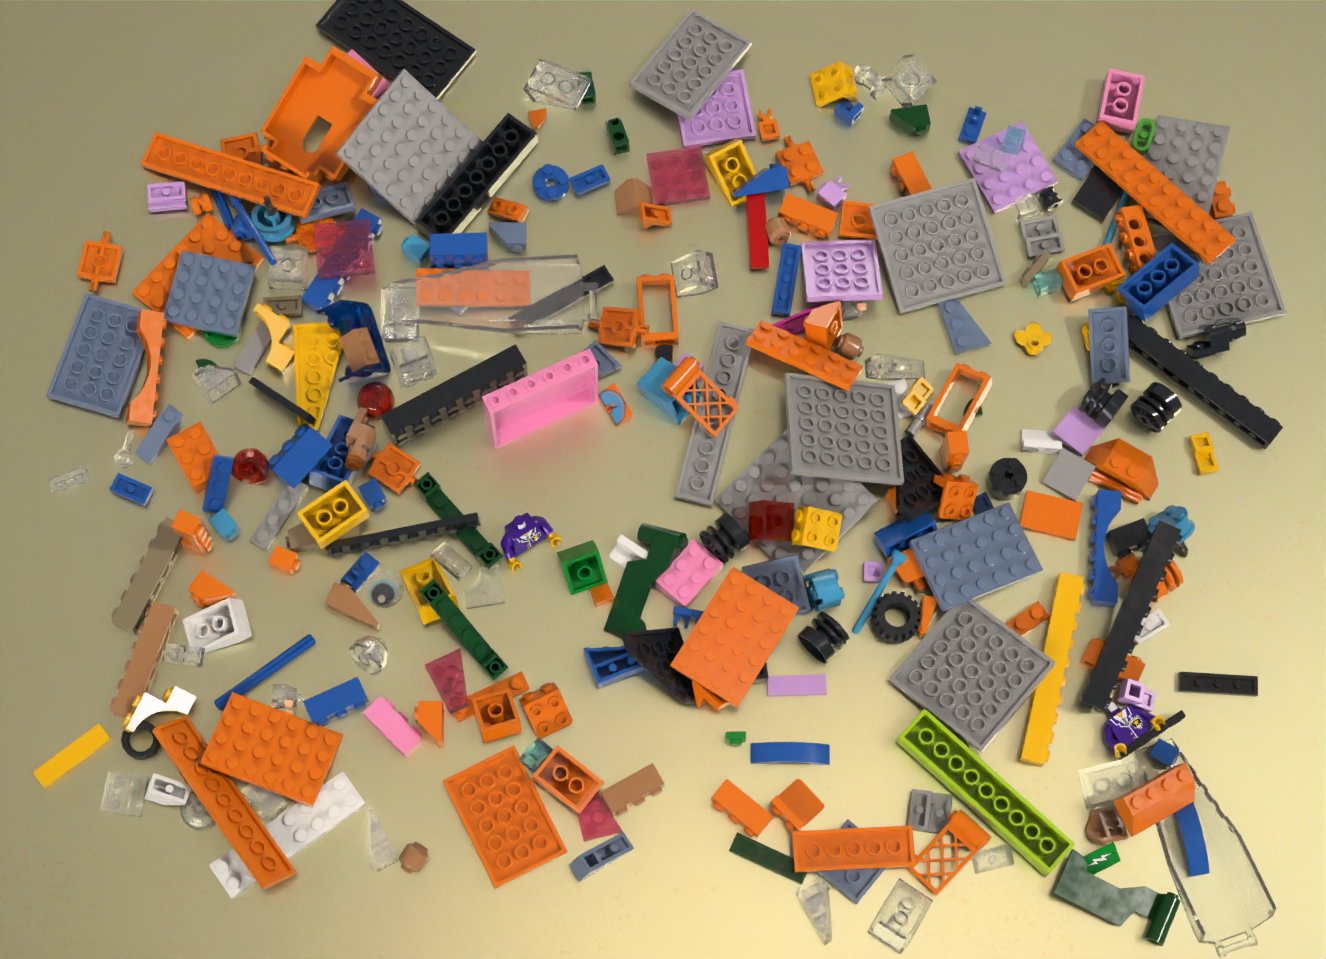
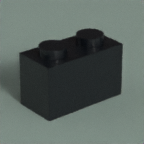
[1105,518,1152,557]

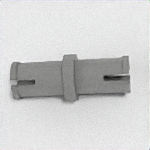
[905,401,933,438]

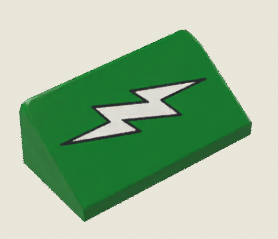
[1083,842,1121,875]

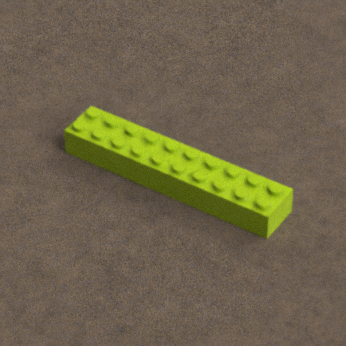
[896,709,1075,877]

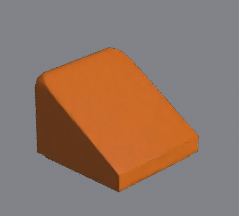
[589,583,614,607]

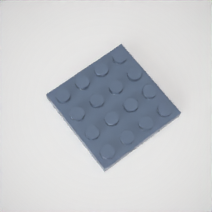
[164,250,256,337]

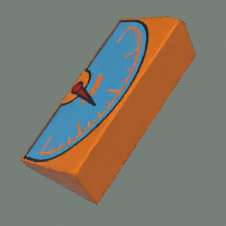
[598,383,633,427]

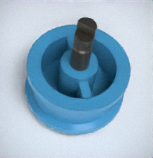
[251,196,296,242]
[1148,505,1195,558]

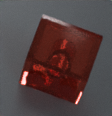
[749,500,794,542]

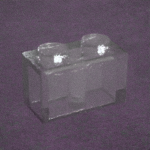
[242,784,289,821]

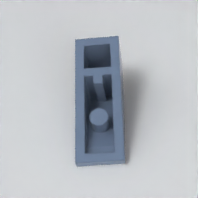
[135,404,188,465]
[569,832,634,882]

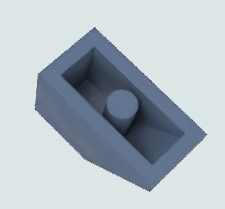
[489,222,527,252]

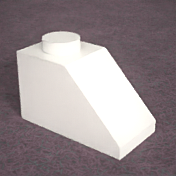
[144,773,191,806]

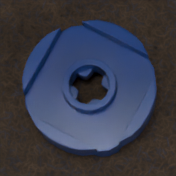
[532,164,569,202]

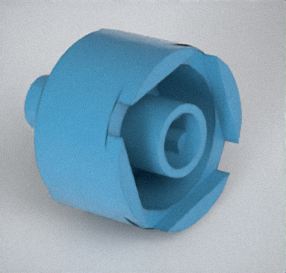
[805,568,845,612]

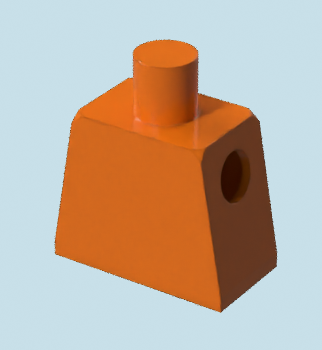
[886,548,927,593]

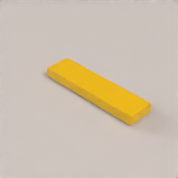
[33,723,111,789]

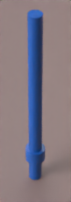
[227,194,277,265]

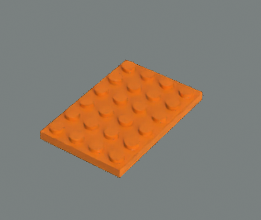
[131,213,264,340]
[670,566,799,708]
[200,692,343,807]
[443,745,567,889]

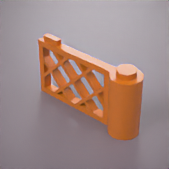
[661,357,739,437]
[908,810,991,896]

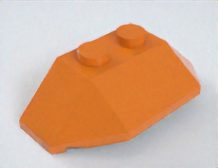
[1084,438,1159,501]

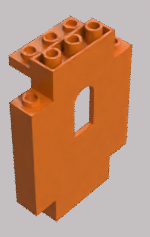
[260,45,383,183]

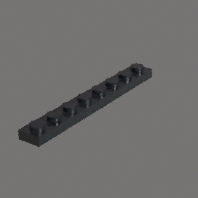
[325,512,481,557]

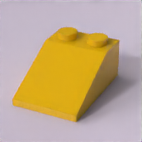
[703,139,756,206]
[399,556,460,625]

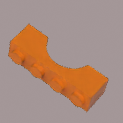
[171,509,214,556]

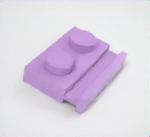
[147,181,187,212]

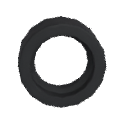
[121,721,161,760]

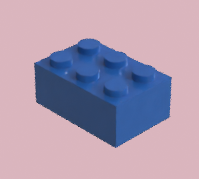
[430,232,489,269]

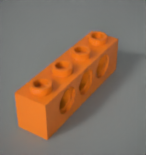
[1114,205,1157,276]

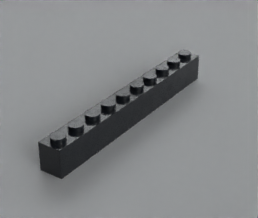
[1127,314,1283,449]
[1080,520,1182,711]

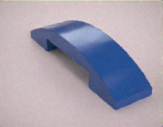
[751,742,830,765]
[1174,802,1210,877]

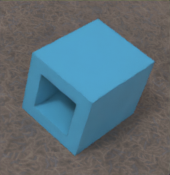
[401,233,430,266]
[208,508,240,542]

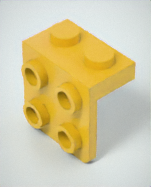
[810,61,858,107]
[791,506,842,551]

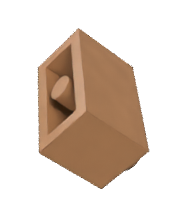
[339,327,380,373]

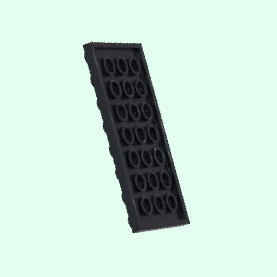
[316,0,476,99]

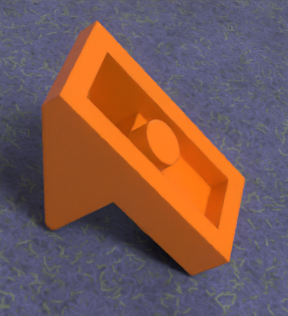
[639,202,672,230]
[692,680,730,711]

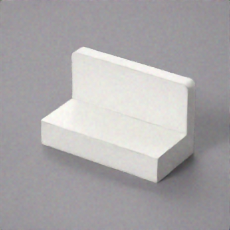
[1021,429,1062,454]
[609,534,648,569]

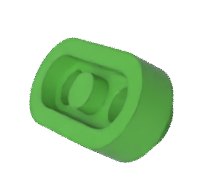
[1131,118,1156,154]

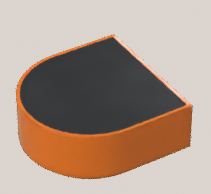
[654,344,673,364]

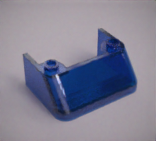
[316,300,391,383]

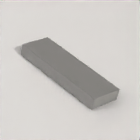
[233,320,271,376]

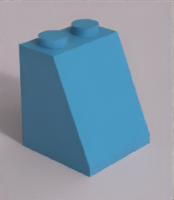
[636,357,701,424]

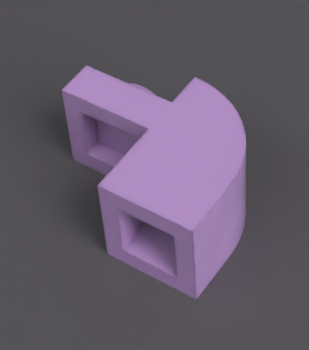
[1117,678,1156,712]

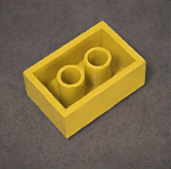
[297,480,370,550]

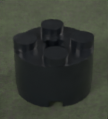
[986,458,1027,501]

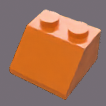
[803,301,843,351]
[188,570,238,608]
[471,688,522,743]
[414,701,444,748]

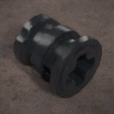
[1039,186,1063,211]

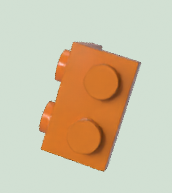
[933,473,979,520]
[518,682,573,739]
[770,779,824,831]

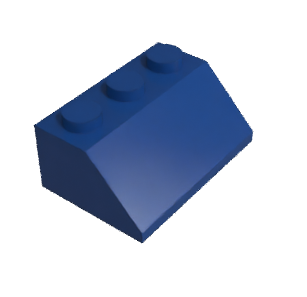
[267,423,333,488]

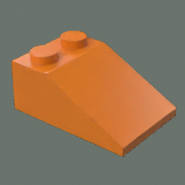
[1055,243,1126,302]
[532,745,604,814]

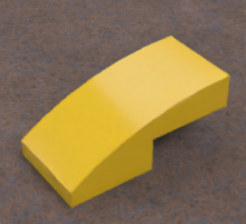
[901,376,935,416]
[1190,432,1219,475]

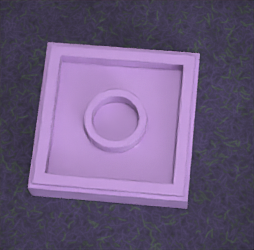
[1051,406,1104,457]

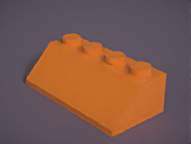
[1113,763,1195,837]

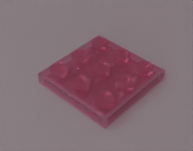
[646,146,710,206]
[313,219,375,280]

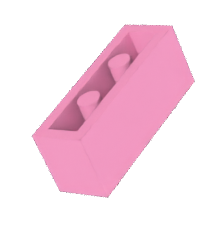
[363,696,423,757]

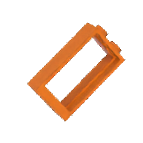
[636,273,679,347]
[926,363,992,435]

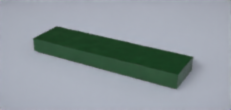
[729,832,807,885]

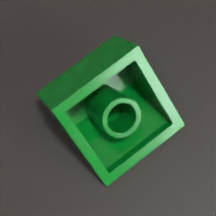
[557,540,608,595]

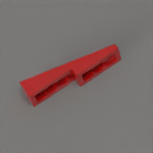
[746,194,769,269]

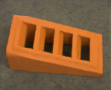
[918,596,937,638]

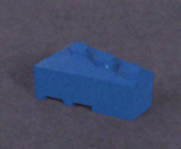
[584,646,646,689]

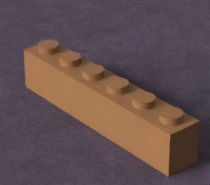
[110,601,179,718]

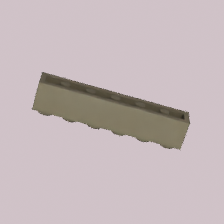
[111,517,183,634]

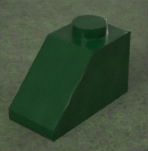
[889,104,931,135]

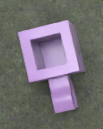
[817,175,849,212]

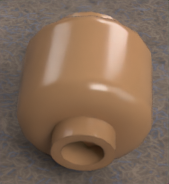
[765,217,791,245]
[834,333,864,360]
[399,842,429,873]

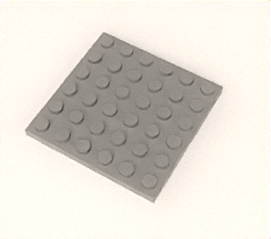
[335,69,483,226]
[868,178,1007,314]
[1151,212,1286,340]
[784,373,904,485]
[714,429,878,574]
[889,600,1056,753]

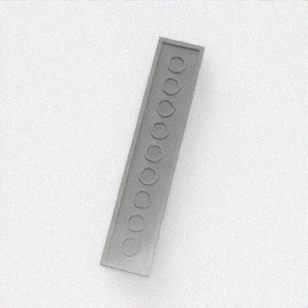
[675,321,754,507]

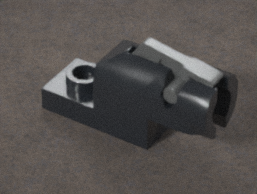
[1187,318,1246,358]

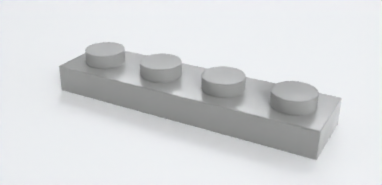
[249,482,308,552]

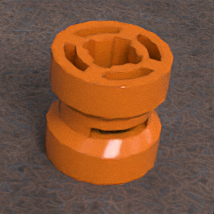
[189,193,213,216]

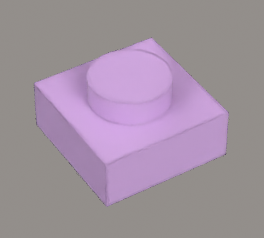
[863,561,884,582]

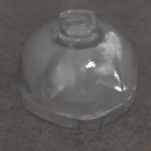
[349,636,389,675]
[180,791,216,831]

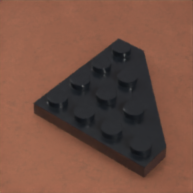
[896,435,944,524]
[621,627,696,704]

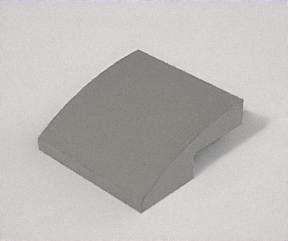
[1019,215,1065,257]
[1042,448,1096,501]
[908,789,953,835]

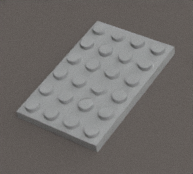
[629,8,752,121]
[1134,115,1230,219]

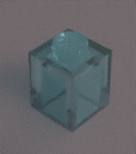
[1000,125,1026,156]
[1032,268,1063,298]
[519,737,553,773]

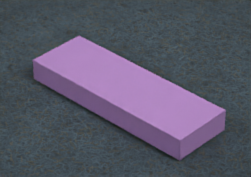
[767,674,827,697]

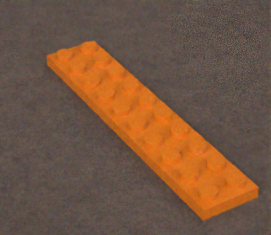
[1075,121,1236,265]
[140,132,321,219]
[152,716,296,890]

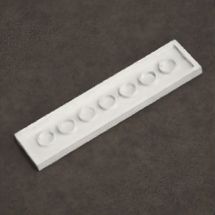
[209,771,366,899]

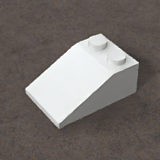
[183,597,252,656]

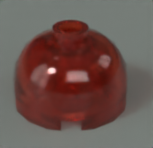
[357,381,395,421]
[231,448,269,484]

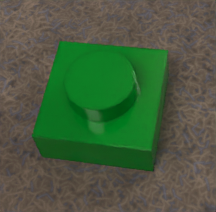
[725,731,746,746]

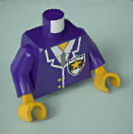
[501,513,562,572]
[1104,701,1166,758]

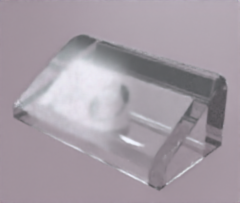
[971,844,1014,874]

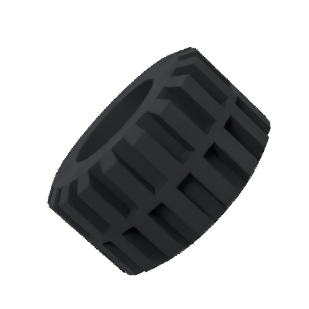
[870,591,922,644]

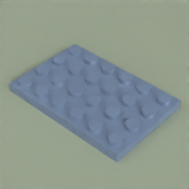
[46,293,145,419]
[908,502,1043,612]

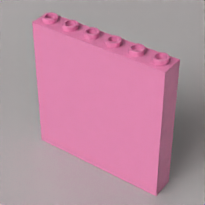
[482,348,598,450]

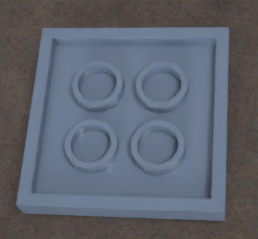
[817,819,886,905]

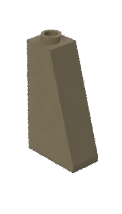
[285,523,361,553]

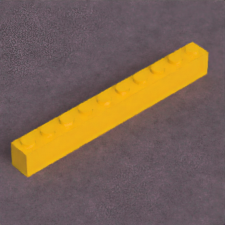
[1018,572,1085,767]

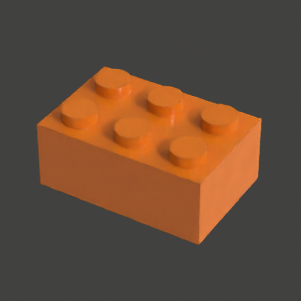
[166,421,219,494]

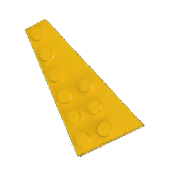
[293,320,351,432]

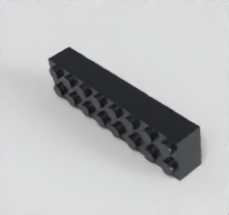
[415,113,538,239]
[380,344,528,446]

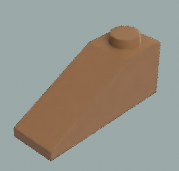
[324,582,380,631]

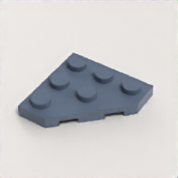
[742,554,813,615]

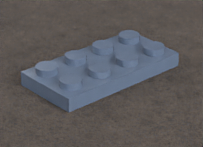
[1088,307,1130,384]

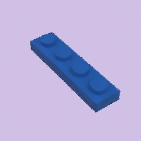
[771,243,801,317]

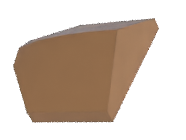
[615,178,653,215]
[1085,806,1128,844]

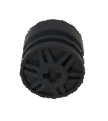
[1079,377,1129,428]
[1130,382,1182,433]
[699,513,750,565]
[797,611,850,664]

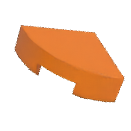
[528,108,546,130]

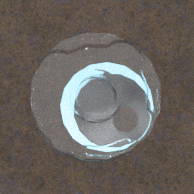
[365,569,404,608]

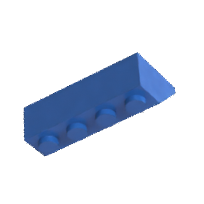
[1117,243,1199,322]

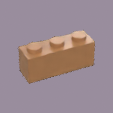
[601,763,665,816]

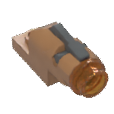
[345,407,379,471]

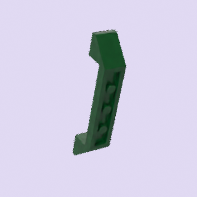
[413,472,504,569]
[419,578,509,680]

